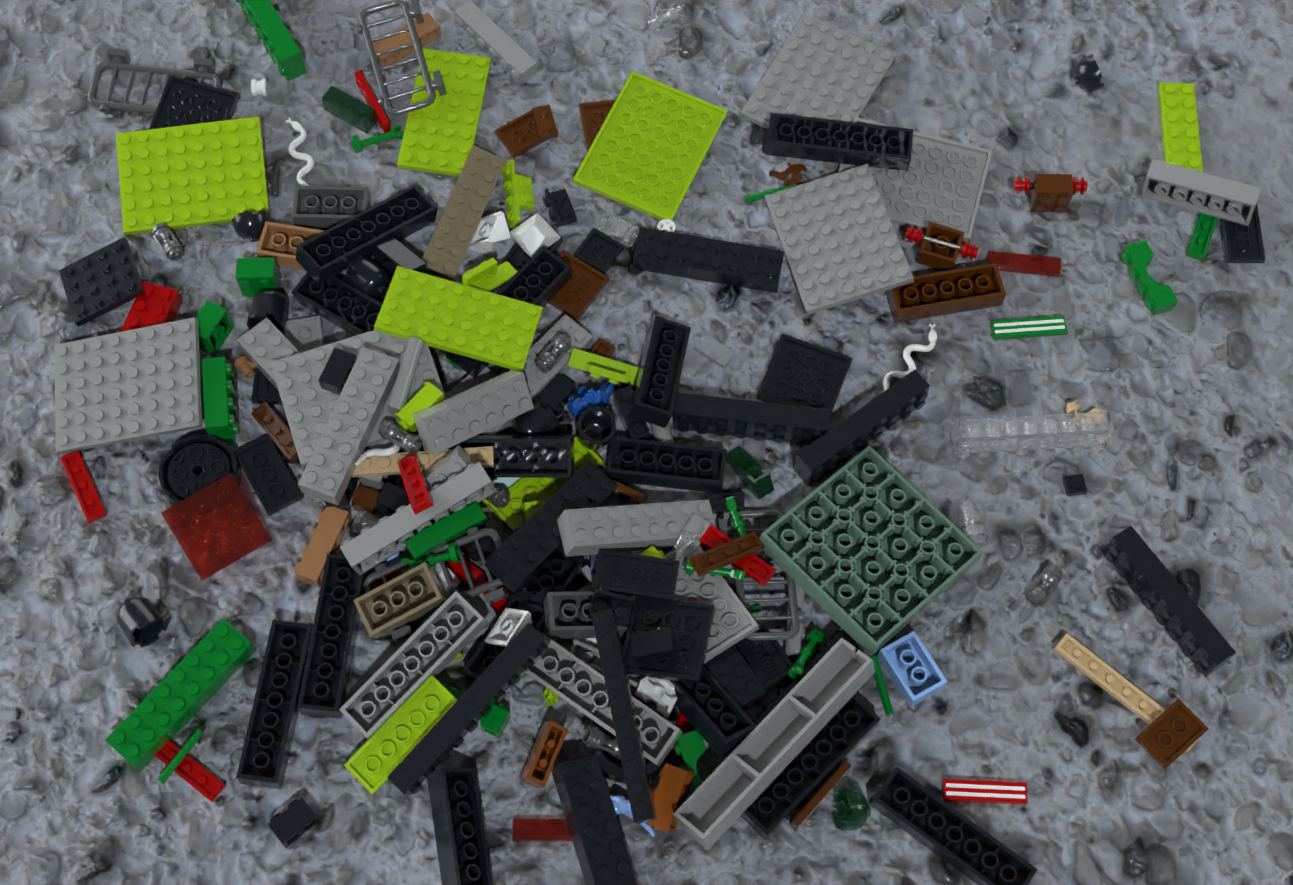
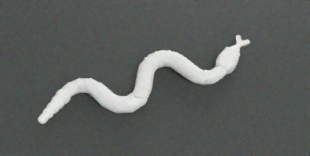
[286,118,314,186]
[883,324,937,391]
[355,434,420,466]

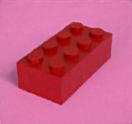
[120,281,183,332]

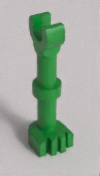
[351,125,404,153]
[725,496,747,537]
[400,544,461,573]
[685,557,745,580]
[788,628,827,679]

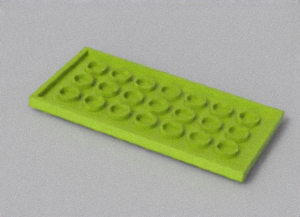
[397,48,492,177]
[374,266,543,373]

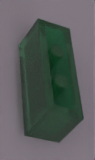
[321,86,377,134]

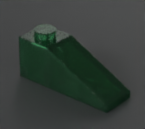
[726,446,775,500]

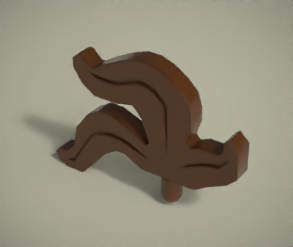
[769,163,807,187]

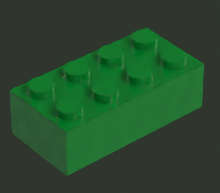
[202,356,239,443]

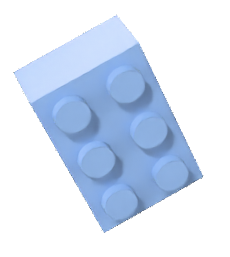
[877,631,948,708]

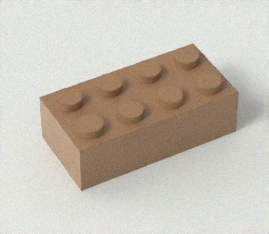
[256,221,324,271]

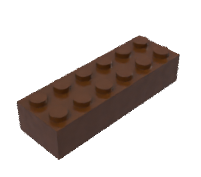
[886,263,1006,323]

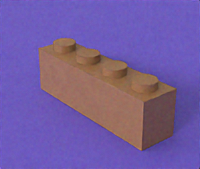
[373,12,441,67]
[294,507,351,588]

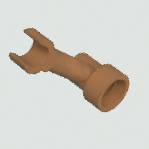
[234,356,256,378]

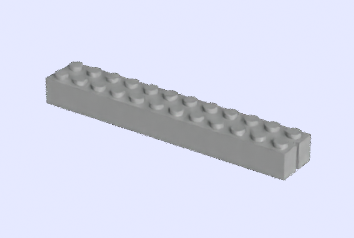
[673,638,875,850]

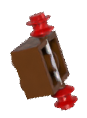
[1013,174,1088,213]
[905,222,979,271]

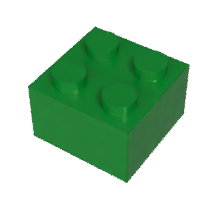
[235,258,281,297]
[196,300,234,356]

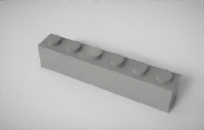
[454,0,538,84]

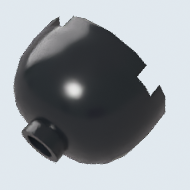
[1073,55,1105,91]
[232,211,270,242]

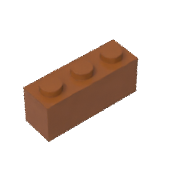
[519,720,568,788]
[645,763,695,832]

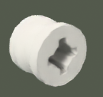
[251,79,268,97]
[657,219,675,232]

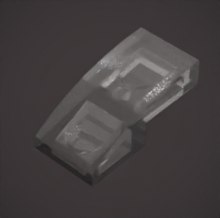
[673,512,710,558]

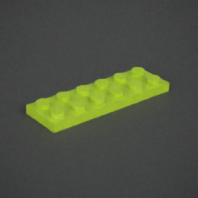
[1157,82,1203,172]
[489,436,603,533]
[344,675,457,795]

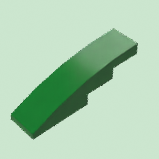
[405,502,487,560]

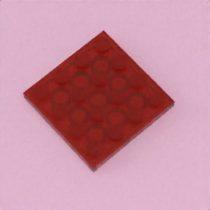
[161,473,272,581]

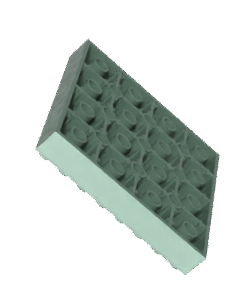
[760,445,983,656]

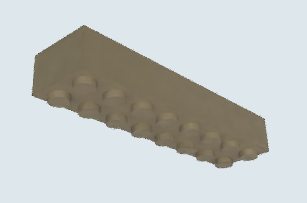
[421,145,506,281]

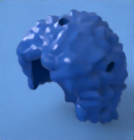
[566,382,614,419]

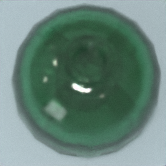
[832,788,871,831]

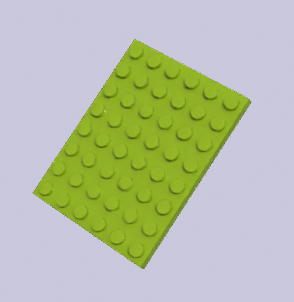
[573,71,728,221]
[116,116,270,235]

